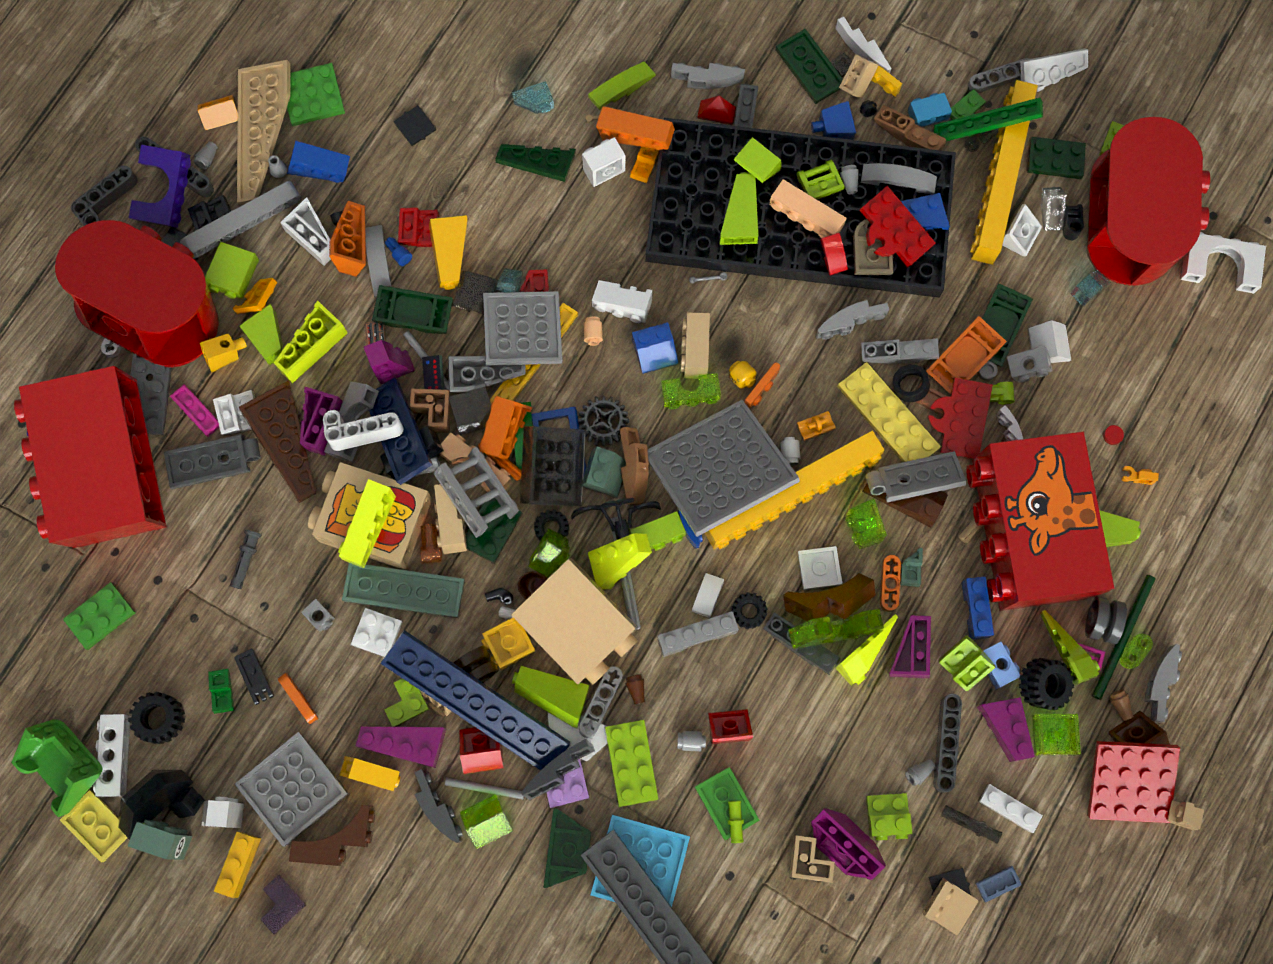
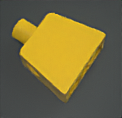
[200,334,247,373]

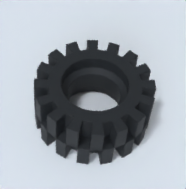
[534,509,569,546]
[731,592,768,629]

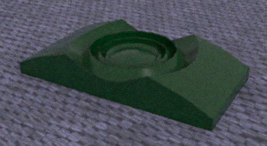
[982,283,1033,367]
[372,285,453,334]

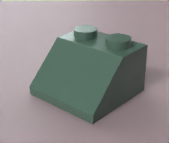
[581,447,626,498]

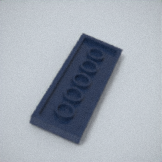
[369,377,433,485]

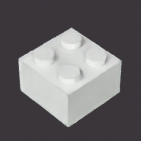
[582,137,625,187]

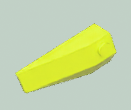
[836,614,898,686]

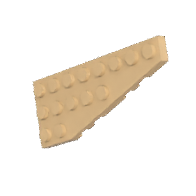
[237,60,290,205]

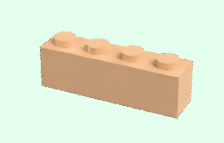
[770,179,846,238]

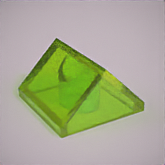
[460,795,513,849]

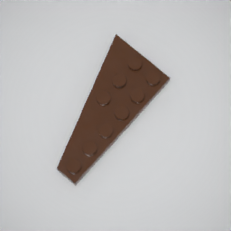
[239,380,316,503]

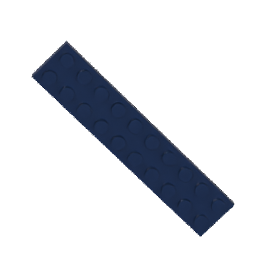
[380,630,570,771]

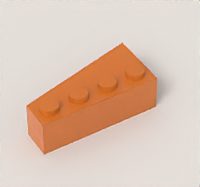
[596,106,675,150]

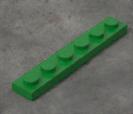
[934,98,1043,141]

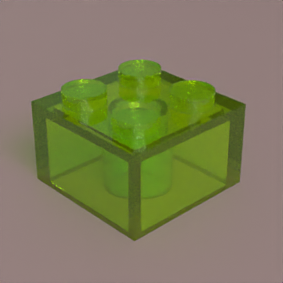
[1032,714,1081,756]

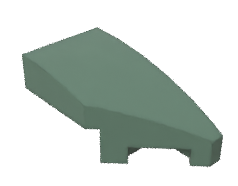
[900,548,923,587]

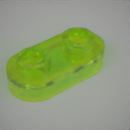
[1120,633,1153,669]

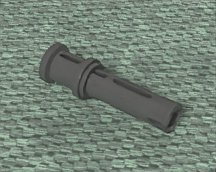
[229,530,262,590]

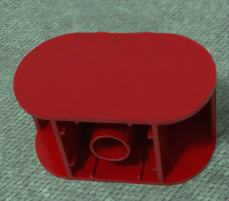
[1087,117,1210,286]
[55,220,219,367]

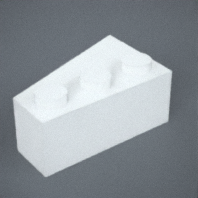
[280,197,331,266]
[592,280,652,323]
[201,797,244,828]

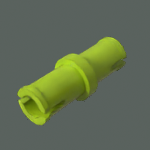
[728,801,744,843]

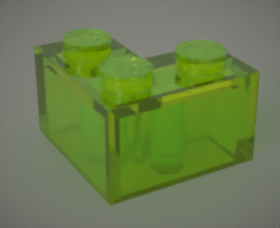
[528,528,570,577]

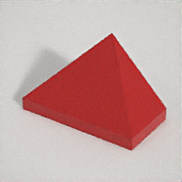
[697,95,736,125]

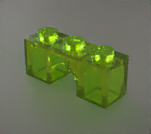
[661,373,721,409]

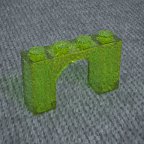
[788,609,884,649]

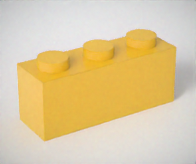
[214,832,261,898]

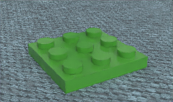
[287,63,345,126]

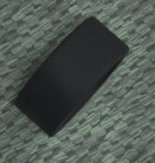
[892,364,930,402]

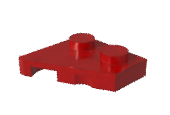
[520,269,549,292]

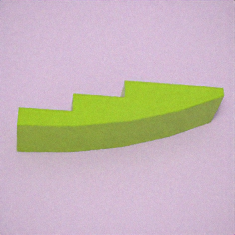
[588,62,656,110]

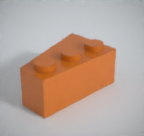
[479,396,533,460]

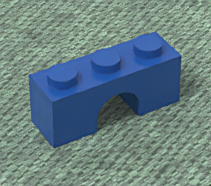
[961,577,994,640]

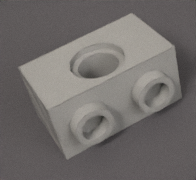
[1007,346,1053,383]

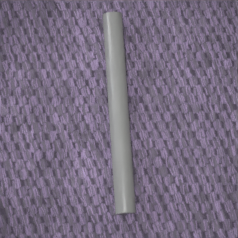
[403,331,449,390]
[445,777,524,800]

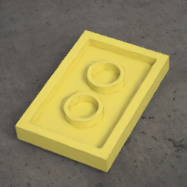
[60,790,127,862]

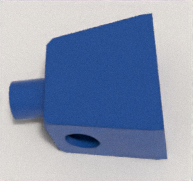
[811,101,856,140]

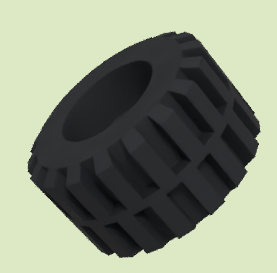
[1019,658,1074,710]
[128,692,185,744]

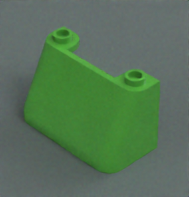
[11,719,103,817]

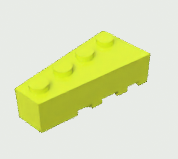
[274,300,348,384]
[338,479,396,568]

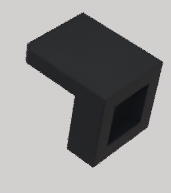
[168,787,205,818]

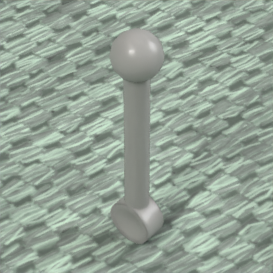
[689,272,727,284]

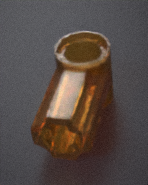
[420,524,442,564]

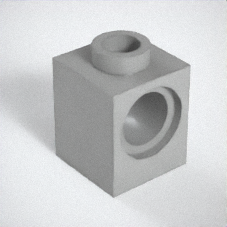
[301,599,335,632]

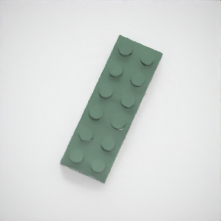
[342,563,465,618]

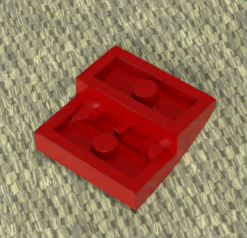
[398,207,439,247]

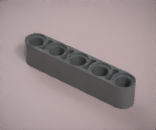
[135,137,214,197]
[933,694,962,793]

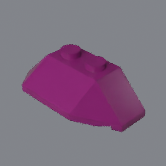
[811,808,886,880]

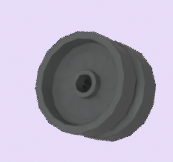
[1085,596,1127,645]

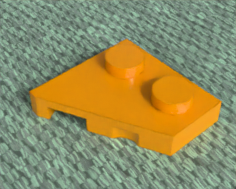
[233,277,277,314]

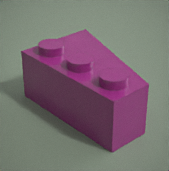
[300,386,343,456]

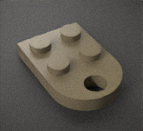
[853,219,893,275]

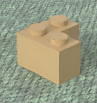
[789,835,835,883]

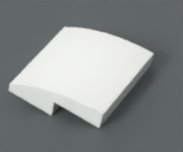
[213,390,255,435]

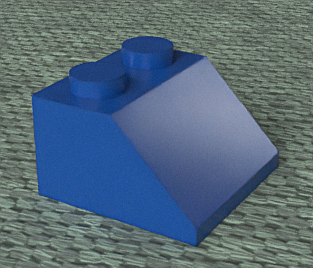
[632,322,678,374]

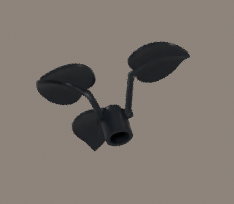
[571,498,661,540]

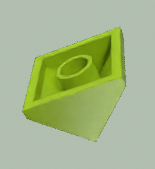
[734,137,781,183]

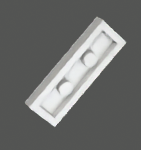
[979,784,1043,833]

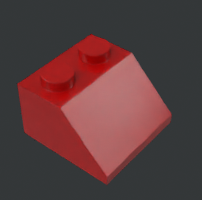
[459,727,503,774]

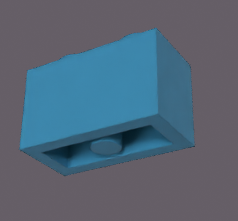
[907,92,952,127]

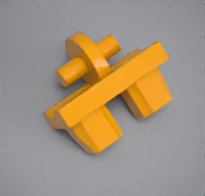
[797,411,836,441]

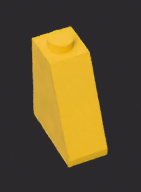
[339,756,400,791]

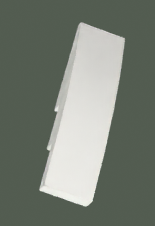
[835,17,891,73]

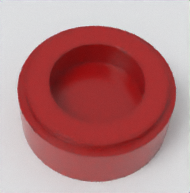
[1103,425,1124,445]

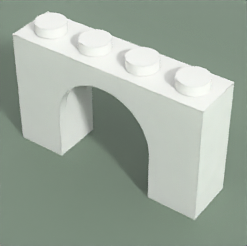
[1181,232,1266,293]

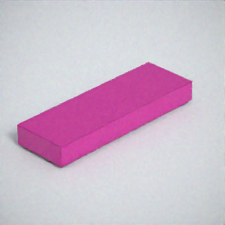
[170,384,219,437]

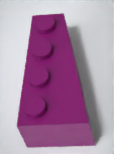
[355,727,447,768]

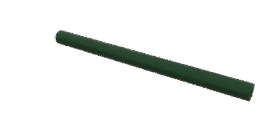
[1092,575,1156,700]

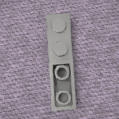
[671,63,745,89]
[816,300,889,340]
[861,338,939,364]
[1144,644,1182,724]

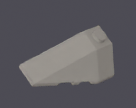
[448,356,526,392]

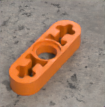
[880,555,901,612]
[277,673,318,724]

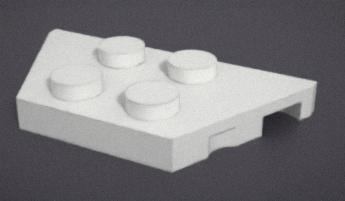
[548,713,607,762]

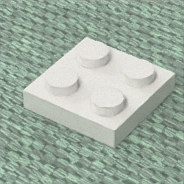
[797,546,842,590]
[351,608,403,657]

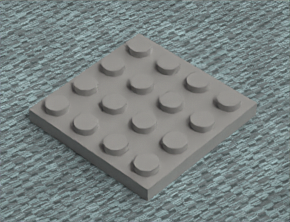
[483,291,562,366]
[235,732,348,847]

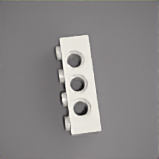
[93,714,131,797]

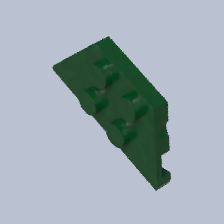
[543,808,591,888]

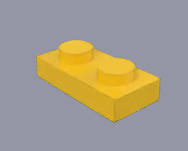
[871,66,903,97]

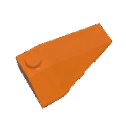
[329,201,366,277]

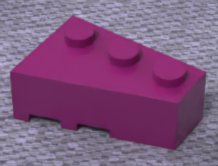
[363,340,415,385]
[889,615,931,678]
[977,697,1035,762]

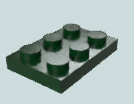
[1027,136,1086,179]
[466,498,522,564]

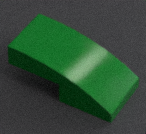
[208,669,234,714]

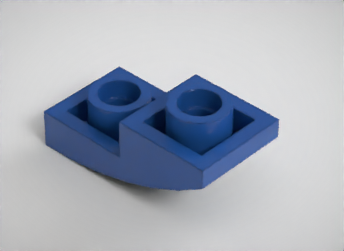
[678,509,703,549]

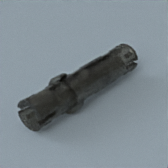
[941,805,1002,844]

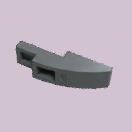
[763,612,840,675]
[414,769,463,843]

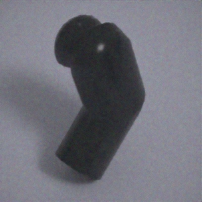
[485,588,513,605]

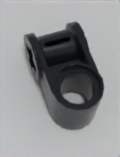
[1060,204,1084,241]

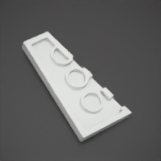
[1020,48,1088,92]

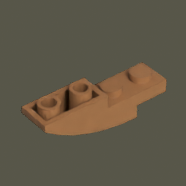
[874,105,946,150]
[619,427,649,505]

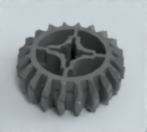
[578,395,629,447]

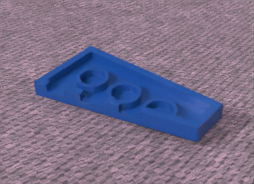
[870,193,950,230]

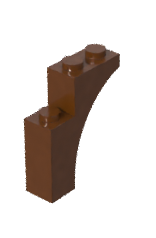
[783,573,876,625]
[289,805,375,866]

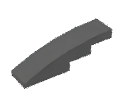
[521,739,595,800]

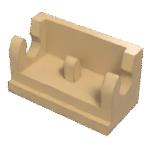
[839,54,879,98]

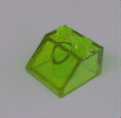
[846,499,887,549]

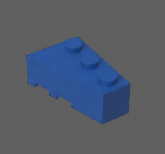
[287,141,350,183]

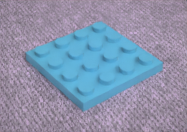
[590,815,690,907]

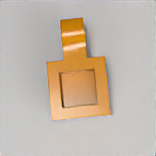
[1121,466,1159,485]

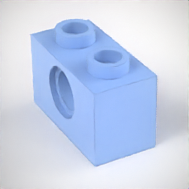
[983,642,1020,689]

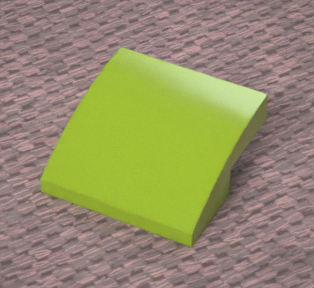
[938,635,995,691]

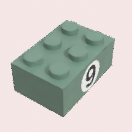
[128,819,193,860]

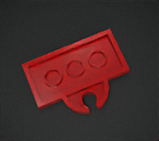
[860,186,936,267]
[928,378,993,459]

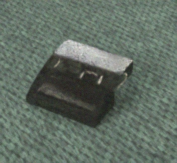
[452,271,500,315]
[449,386,491,436]

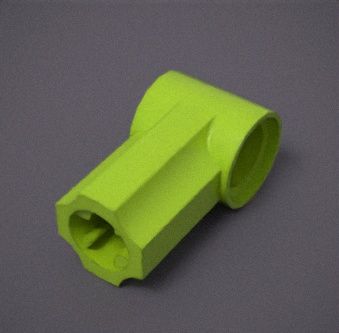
[990,382,1015,405]

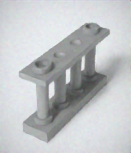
[433,447,519,538]

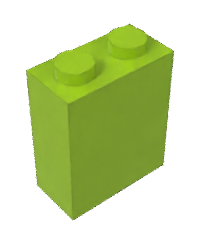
[205,242,259,299]

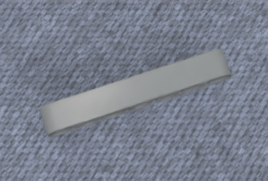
[180,181,301,259]

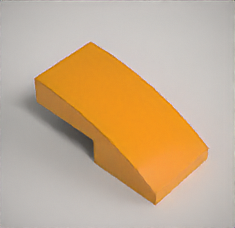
[630,146,660,183]

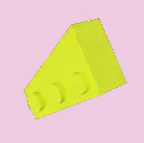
[588,533,652,589]

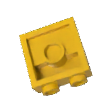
[481,618,535,670]

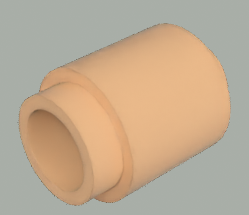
[583,316,603,346]

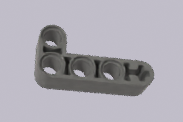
[71,165,137,226]

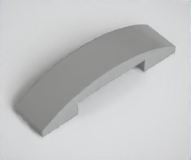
[861,163,937,195]
[365,225,392,297]

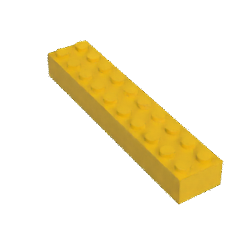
[970,80,1038,265]
[704,430,884,549]

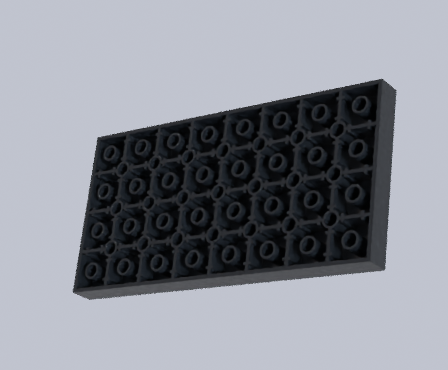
[645,118,956,298]

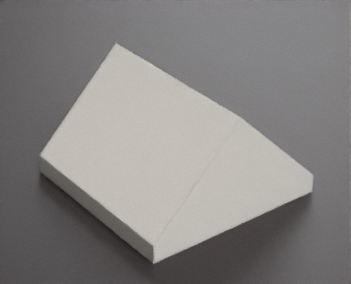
[1002,204,1042,256]
[1028,320,1071,365]

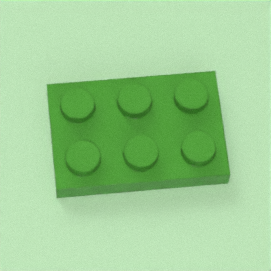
[63,582,136,650]
[695,767,760,841]

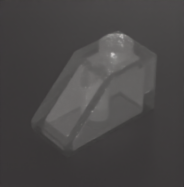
[1041,187,1066,230]

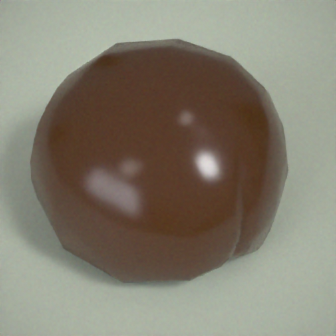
[517,571,547,599]

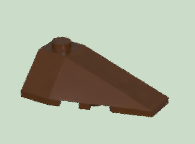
[862,480,948,528]

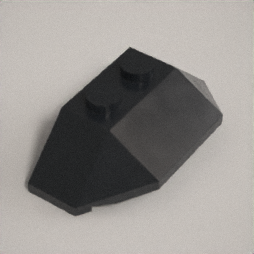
[118,770,193,840]

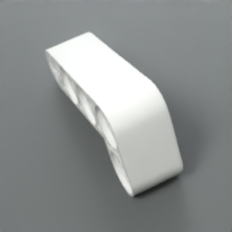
[323,410,404,451]

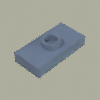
[975,866,1022,902]

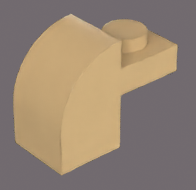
[1167,800,1204,830]

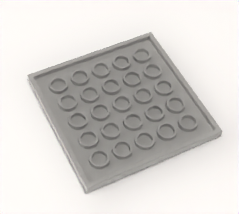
[647,400,800,537]

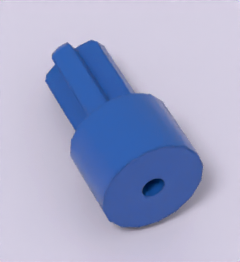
[385,237,412,266]

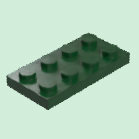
[775,29,843,104]

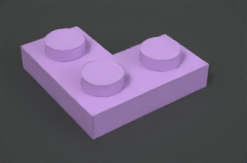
[547,759,589,808]

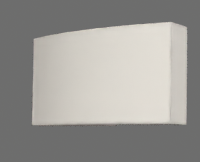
[996,406,1023,441]
[692,573,724,618]

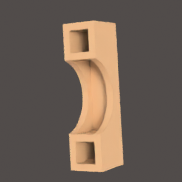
[438,433,512,498]

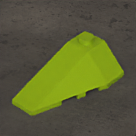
[1040,610,1100,686]

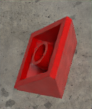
[708,709,753,744]

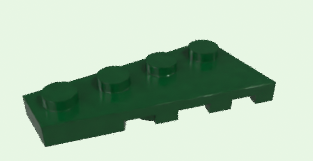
[495,144,576,182]

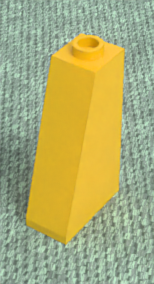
[429,215,467,290]

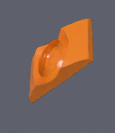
[926,316,1007,394]

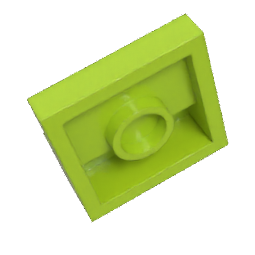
[866,793,912,841]

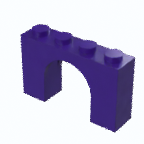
[129,145,191,228]

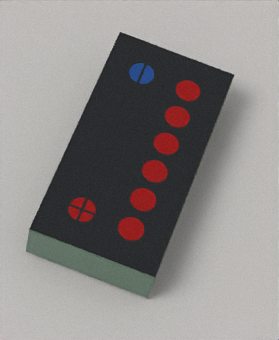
[422,355,445,390]

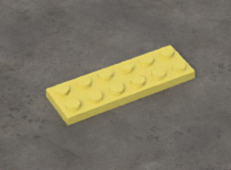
[837,362,941,462]

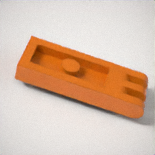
[745,362,780,409]

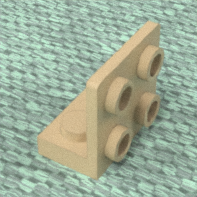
[922,878,978,935]

